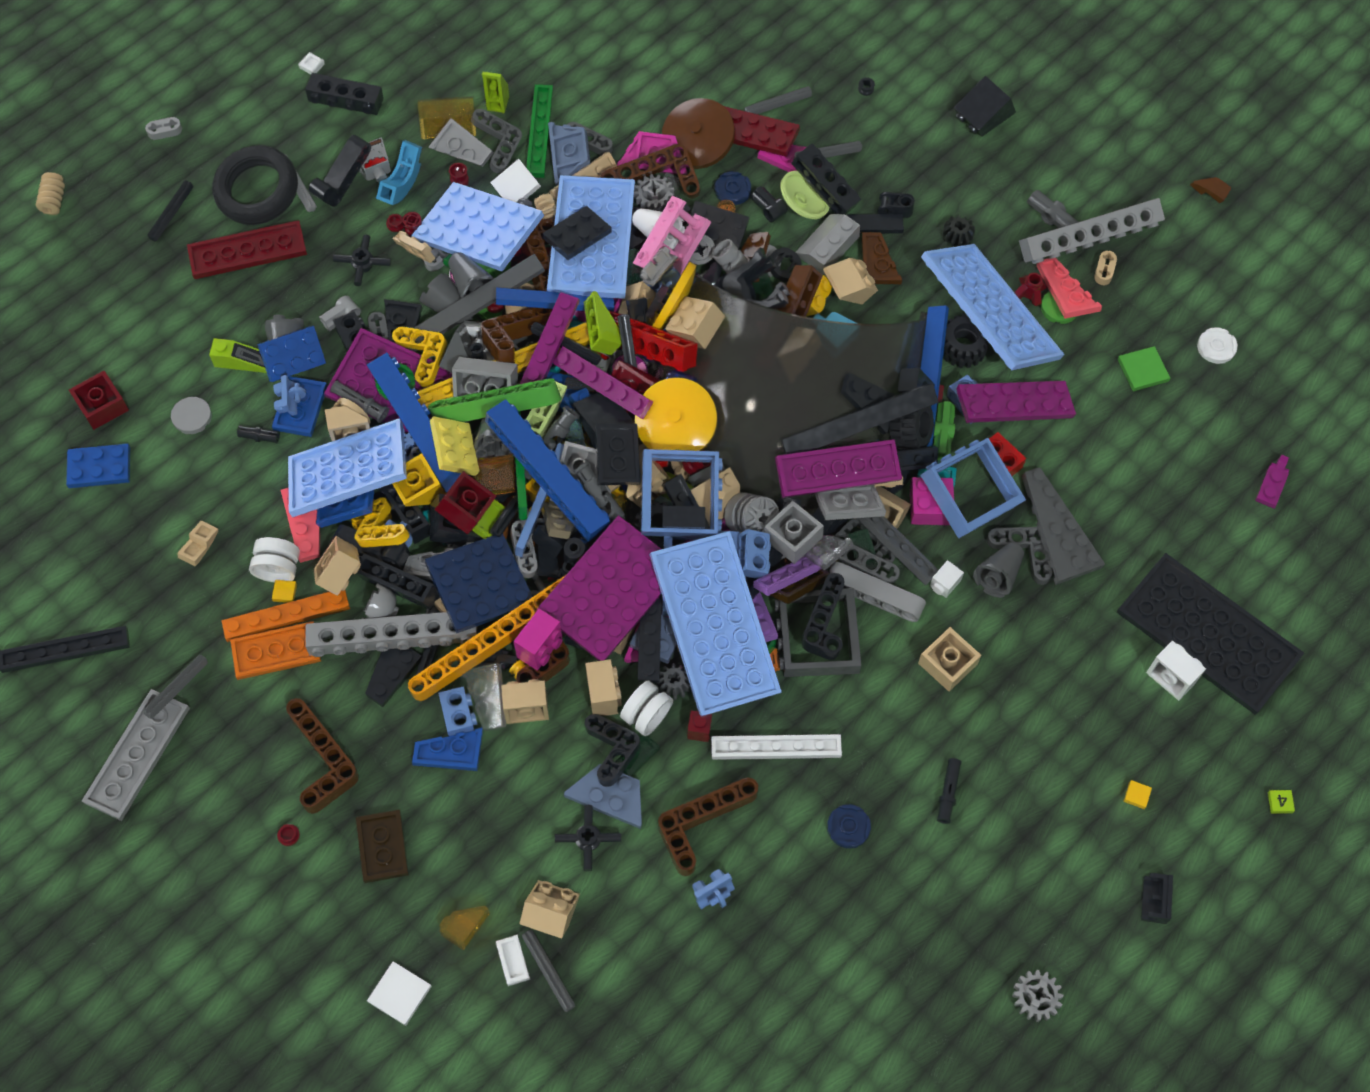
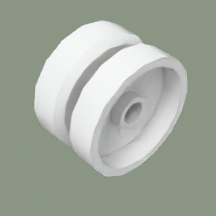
[249,537,300,583]
[620,680,673,736]

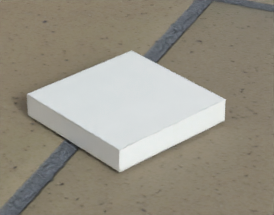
[490,159,541,203]
[367,962,432,1026]

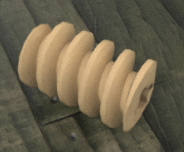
[36,172,65,215]

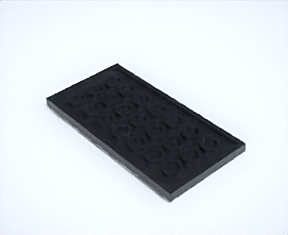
[1116,553,1304,715]

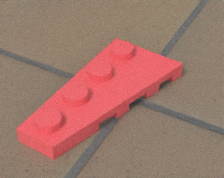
[1036,258,1102,319]
[281,488,320,563]

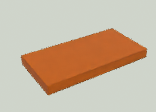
[230,621,321,680]

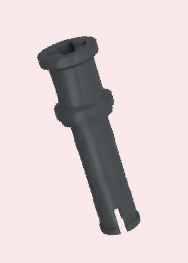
[331,381,389,423]

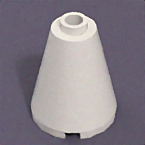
[632,208,685,248]

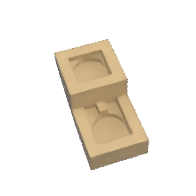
[177,521,218,566]

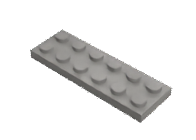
[82,689,190,821]

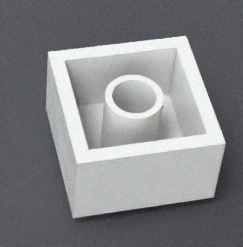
[1146,641,1206,701]

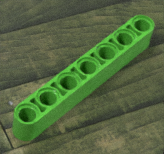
[428,378,561,422]

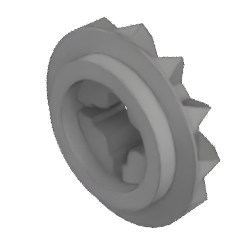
[689,235,715,265]

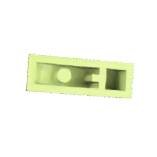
[526,381,567,439]

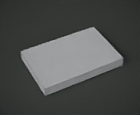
[814,485,886,520]

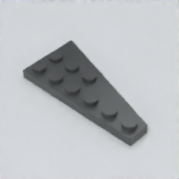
[1022,467,1105,585]

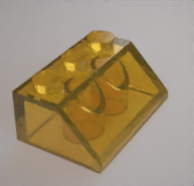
[418,96,476,139]

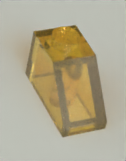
[439,906,490,951]

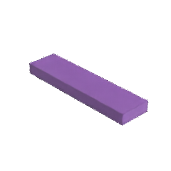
[754,551,829,596]

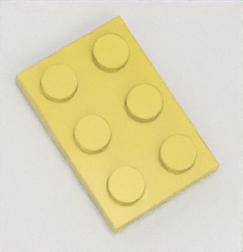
[430,416,479,476]

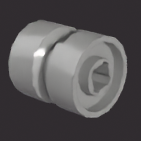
[712,239,748,274]

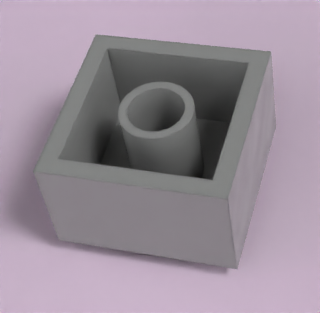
[764,501,824,564]

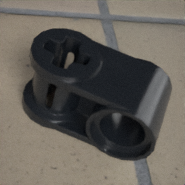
[878,192,915,218]

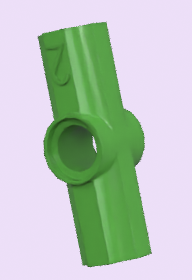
[933,401,955,461]

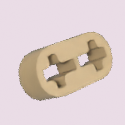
[1094,251,1117,285]

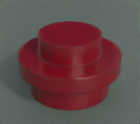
[386,214,404,232]
[277,824,300,846]

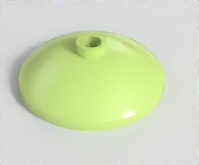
[780,171,829,219]

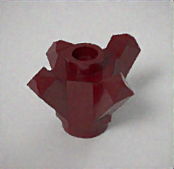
[1014,273,1047,306]

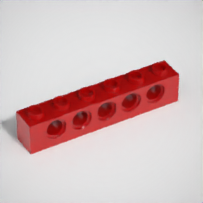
[609,311,698,372]

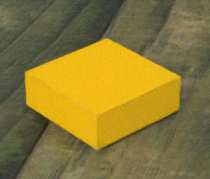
[272,580,297,603]
[1123,780,1152,809]

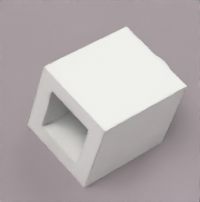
[930,560,964,598]

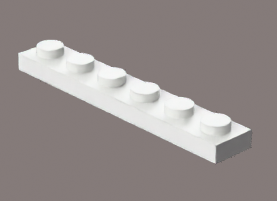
[711,734,842,760]

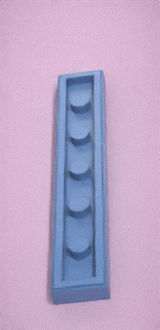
[515,443,564,557]

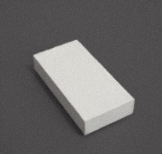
[496,935,530,986]

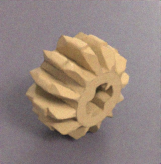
[534,193,556,219]

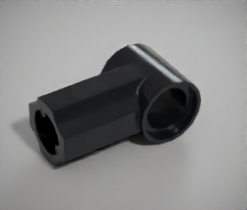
[751,187,788,223]

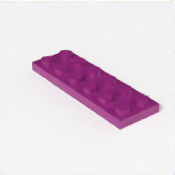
[956,381,1076,423]
[775,439,902,498]

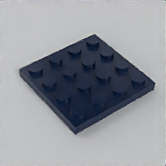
[425,534,533,634]

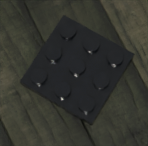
[687,201,750,270]

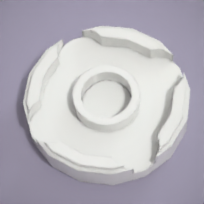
[1197,327,1238,364]

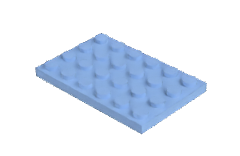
[411,182,544,271]
[288,418,407,517]

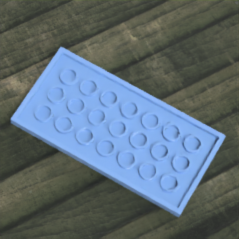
[547,175,635,299]
[921,244,1064,371]
[649,531,781,716]

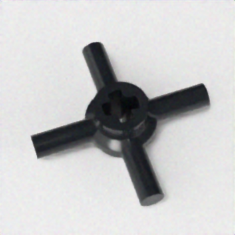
[333,235,391,286]
[555,805,621,871]

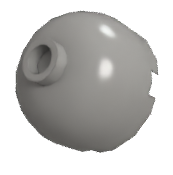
[361,583,399,619]

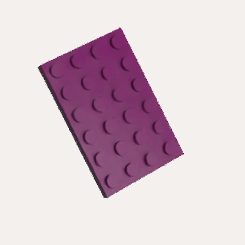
[324,328,452,434]
[537,515,662,661]

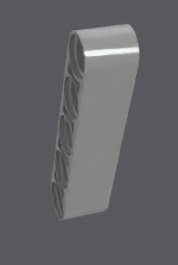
[829,562,926,622]

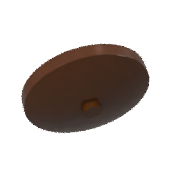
[662,98,735,169]

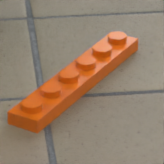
[221,590,350,642]

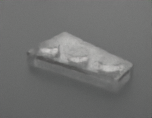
[462,663,506,731]

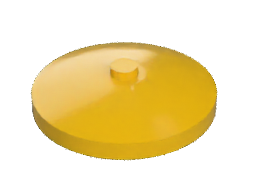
[652,261,697,330]
[635,378,717,451]

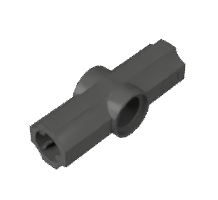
[1027,190,1078,228]

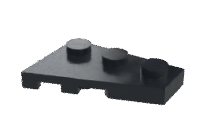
[365,634,422,707]

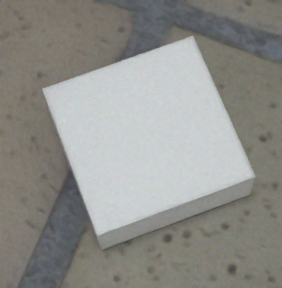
[298,52,325,74]

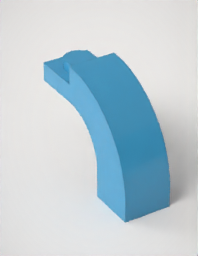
[376,140,422,205]

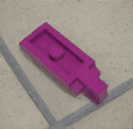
[1255,454,1289,509]

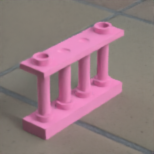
[633,196,711,274]

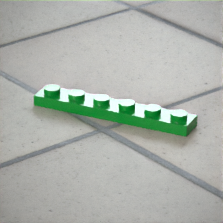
[526,84,553,178]

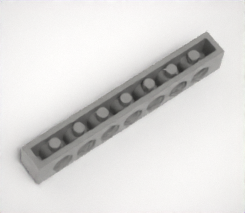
[1019,198,1165,264]
[306,612,478,657]

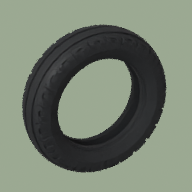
[212,145,298,225]

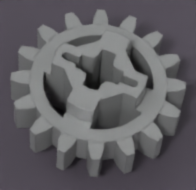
[634,174,674,210]
[1012,970,1064,1022]

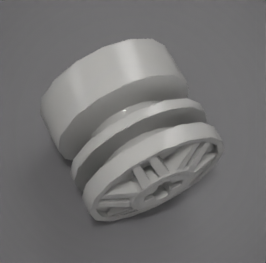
[724,493,779,534]

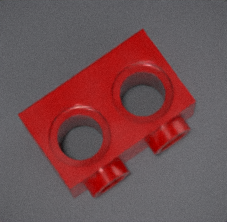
[989,432,1026,476]

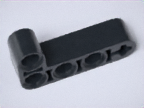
[309,135,371,207]
[330,524,411,571]
[801,573,845,660]

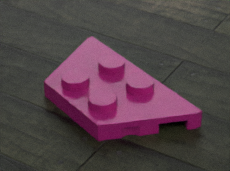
[617,131,688,175]

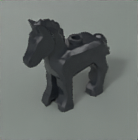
[692,247,790,325]

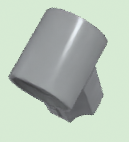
[319,295,361,331]

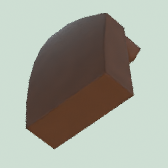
[1190,177,1231,203]

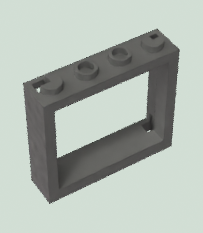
[775,588,861,677]

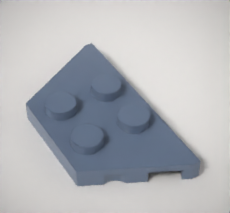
[548,122,590,186]
[564,764,642,829]

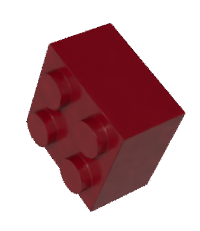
[69,371,129,430]
[434,471,496,534]

